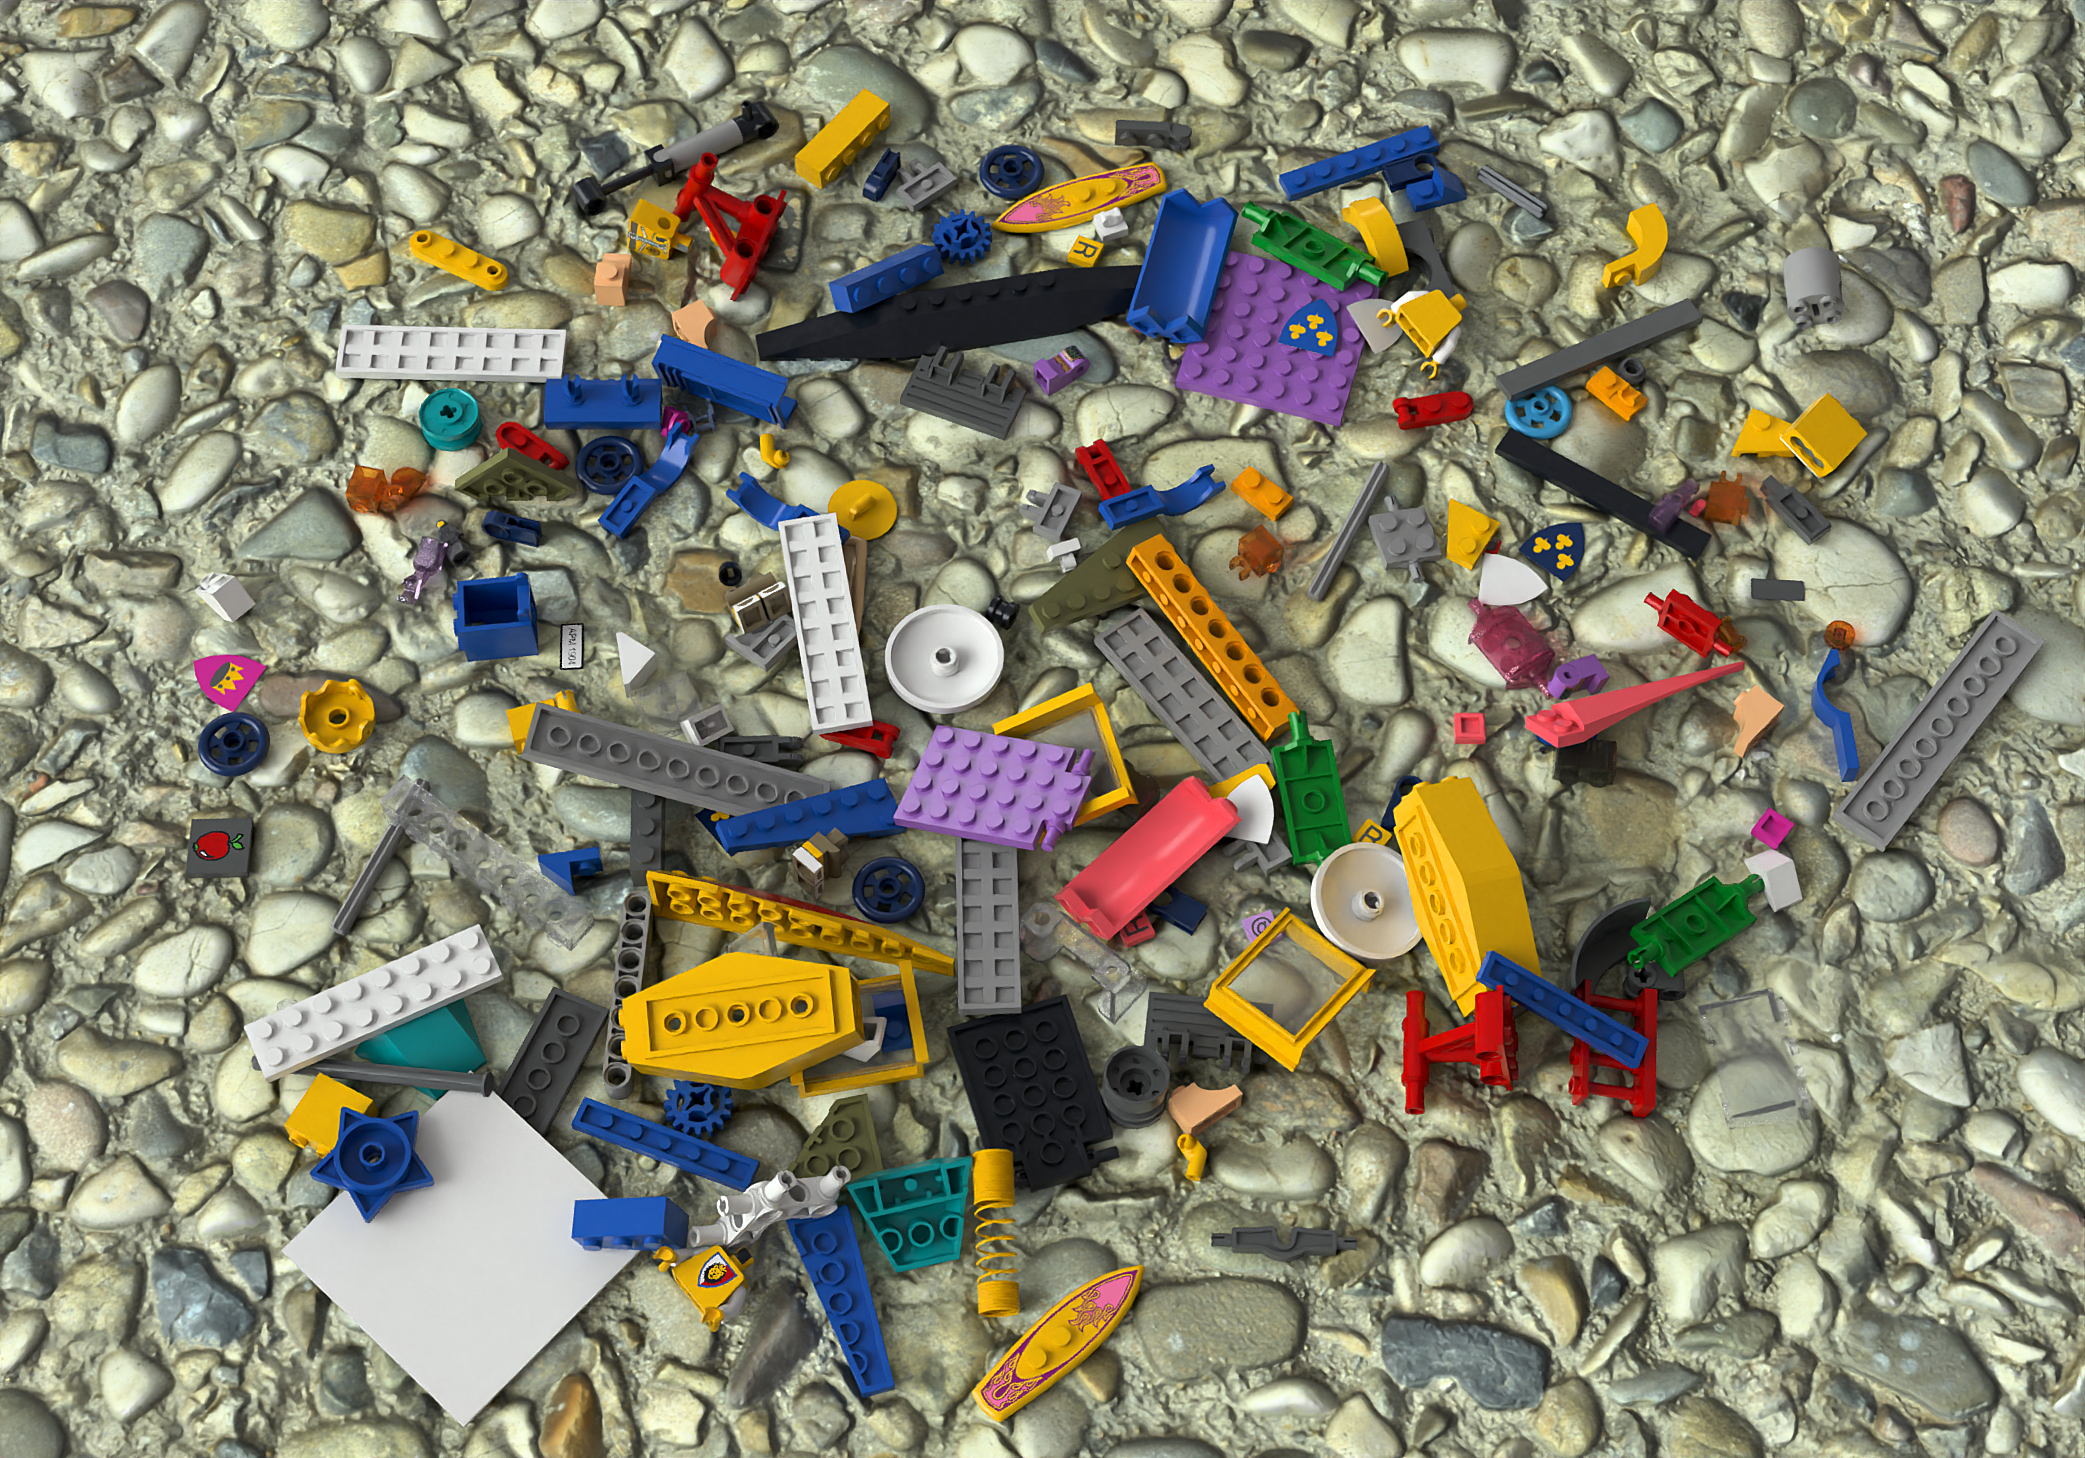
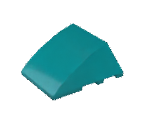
[354,998,487,1101]
[845,1156,972,1273]

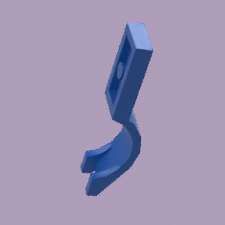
[598,421,701,539]
[1098,464,1226,531]
[726,471,850,547]
[1811,649,1860,782]

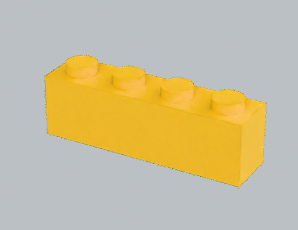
[795,88,891,190]

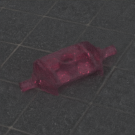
[1467,597,1556,700]

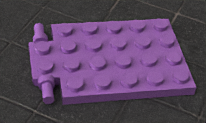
[893,725,1095,852]

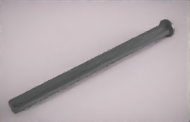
[251,1055,494,1097]

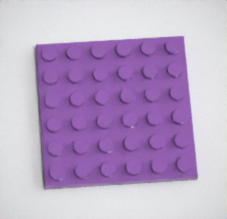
[1175,250,1381,427]

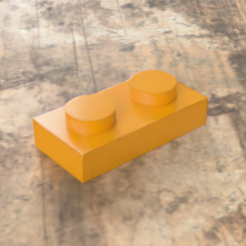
[1231,465,1294,522]

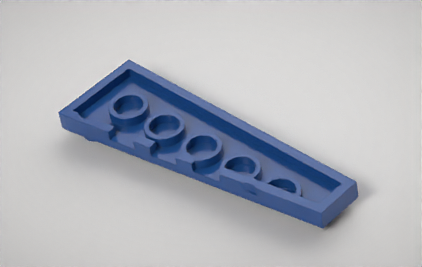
[715,777,907,854]
[786,1204,895,1398]

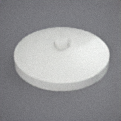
[885,604,1004,714]
[1311,842,1422,963]

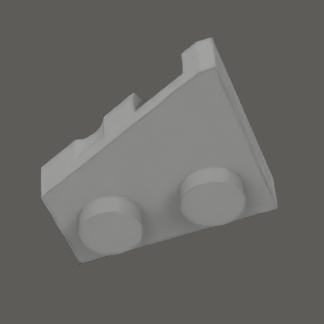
[724,614,798,672]

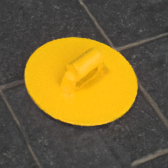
[828,480,897,541]

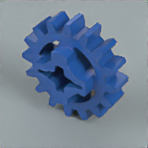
[932,209,992,266]
[664,1079,734,1140]

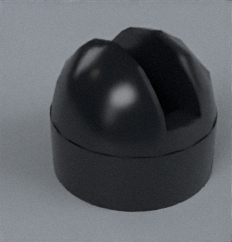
[718,560,742,586]

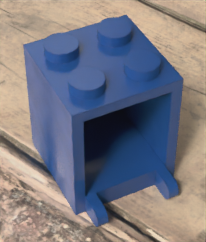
[452,572,539,662]

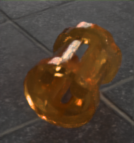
[1719,616,1747,655]

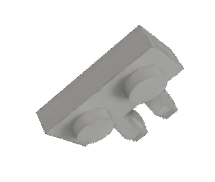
[896,159,957,213]
[1018,482,1082,543]
[1223,827,1293,875]

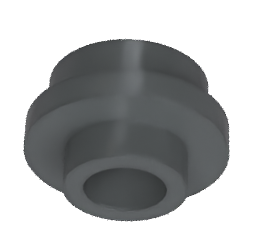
[1617,357,1646,385]

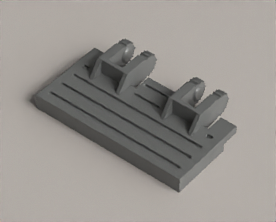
[900,346,1026,441]
[1143,991,1274,1073]

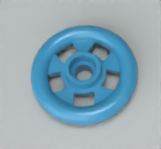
[1505,384,1573,440]

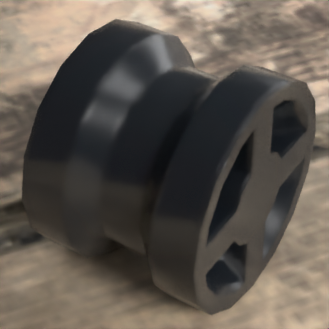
[985,594,1020,630]

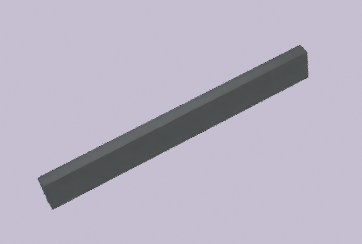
[1495,298,1703,402]

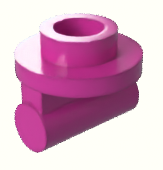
[661,406,690,437]

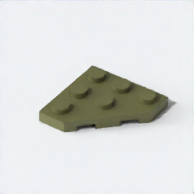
[454,447,578,501]
[786,1093,883,1195]

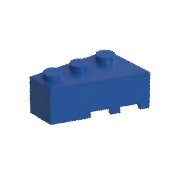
[571,1196,689,1251]

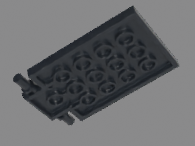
[946,994,1120,1193]

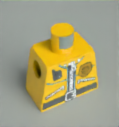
[627,198,693,260]

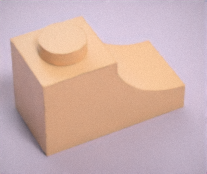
[594,253,632,306]
[671,299,718,350]
[1732,685,1784,758]
[1168,1082,1242,1136]

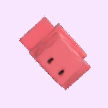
[1688,499,1707,518]

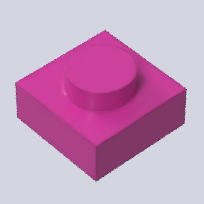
[1750,808,1795,850]

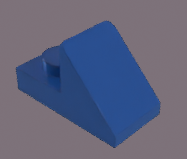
[1406,166,1467,213]
[537,847,603,896]
[872,989,913,1053]

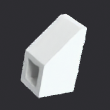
[195,572,256,622]

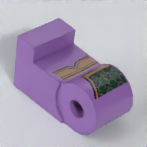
[1034,345,1090,396]
[1547,654,1610,700]

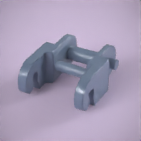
[682,399,718,435]

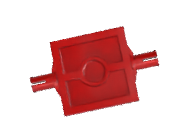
[1644,589,1734,659]

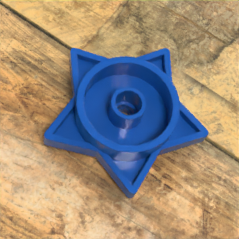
[310,1107,434,1223]

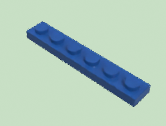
[1279,125,1439,202]
[1475,950,1649,1069]
[571,1097,760,1193]

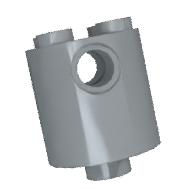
[1783,247,1844,329]

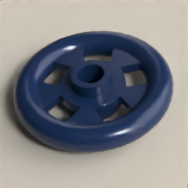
[979,144,1045,199]
[575,436,644,495]
[198,712,270,777]
[852,857,925,924]

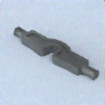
[1211,1226,1357,1261]

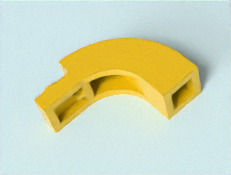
[1341,196,1409,278]
[1602,202,1668,289]

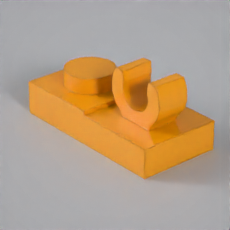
[1585,366,1648,422]

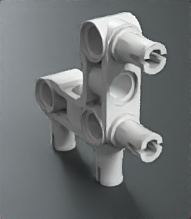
[688,1166,851,1254]

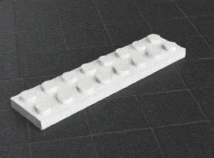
[335,325,568,383]
[778,512,873,735]
[244,924,504,1083]

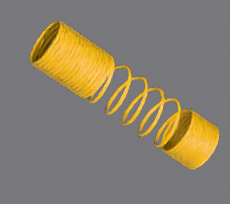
[972,1149,1020,1317]

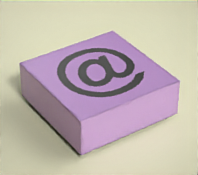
[1242,910,1283,945]

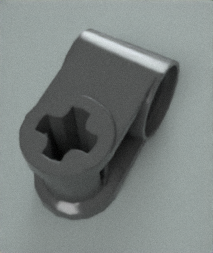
[1623,962,1686,1001]

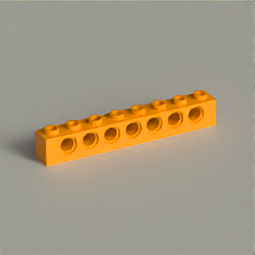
[1126,533,1300,743]

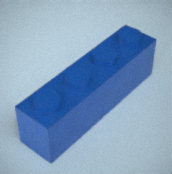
[828,244,944,313]

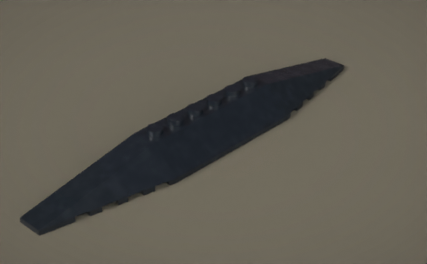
[755,265,1142,361]

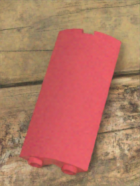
[1053,776,1242,940]

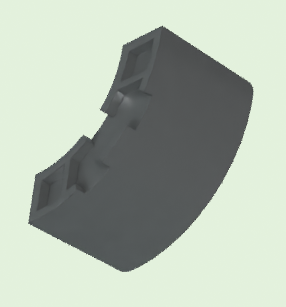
[1563,897,1651,1008]

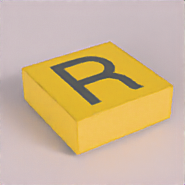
[1067,235,1104,267]
[1351,818,1393,846]

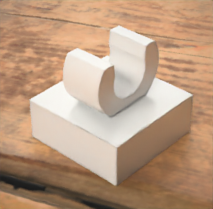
[1093,207,1129,243]
[1046,538,1081,573]

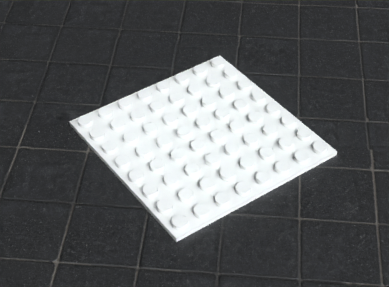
[281,1070,642,1428]

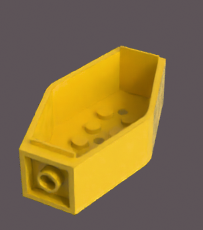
[1393,776,1542,1017]
[618,952,865,1090]

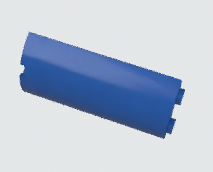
[1126,188,1239,343]

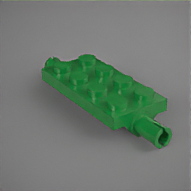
[1242,201,1389,291]
[1271,710,1352,868]
[1627,874,1765,978]

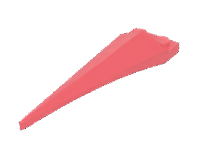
[1526,661,1745,748]

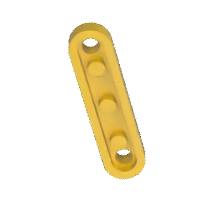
[409,230,509,291]

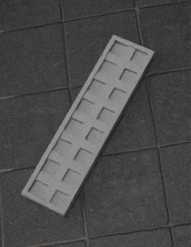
[1094,607,1278,792]
[955,836,1022,1015]

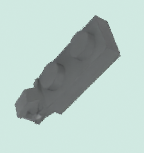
[1760,475,1832,546]

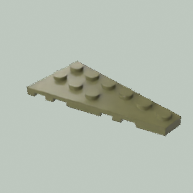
[1028,516,1185,634]

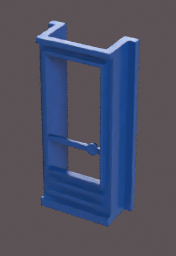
[652,334,798,429]

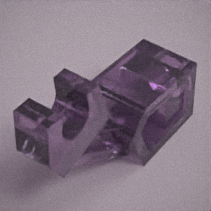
[1648,478,1700,533]
[396,536,449,605]

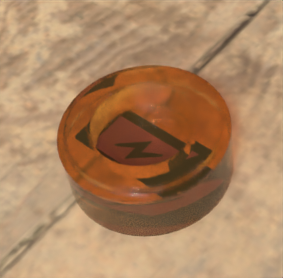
[1824,620,1855,651]

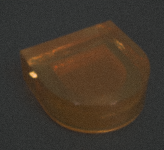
[391,467,427,501]

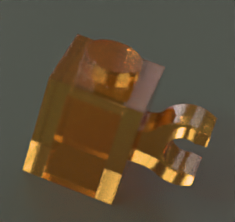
[345,465,403,514]
[1704,470,1750,526]
[1229,524,1284,581]

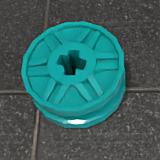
[419,388,483,452]

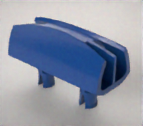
[544,374,663,430]

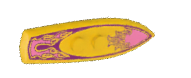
[991,162,1167,233]
[972,1265,1145,1422]

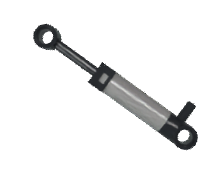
[572,100,779,216]

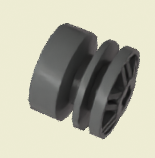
[1101,1045,1170,1129]

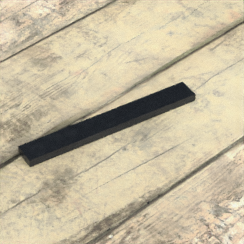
[1495,428,1712,561]

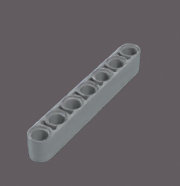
[602,890,654,1100]

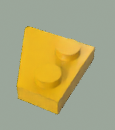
[1731,408,1795,457]
[1446,498,1500,571]

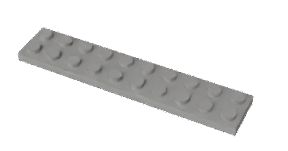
[1832,609,2045,852]
[521,702,831,817]

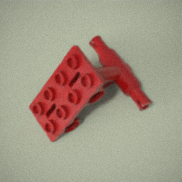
[673,152,788,302]
[1401,985,1519,1115]

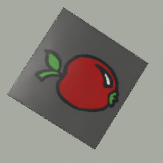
[186,818,254,878]

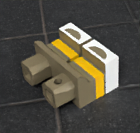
[724,572,793,635]
[792,828,849,900]

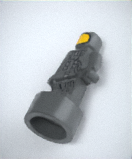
[436,520,473,567]

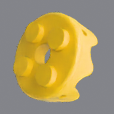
[298,679,376,754]

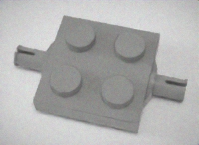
[1368,495,1442,583]

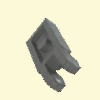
[1115,120,1192,151]
[718,735,803,767]

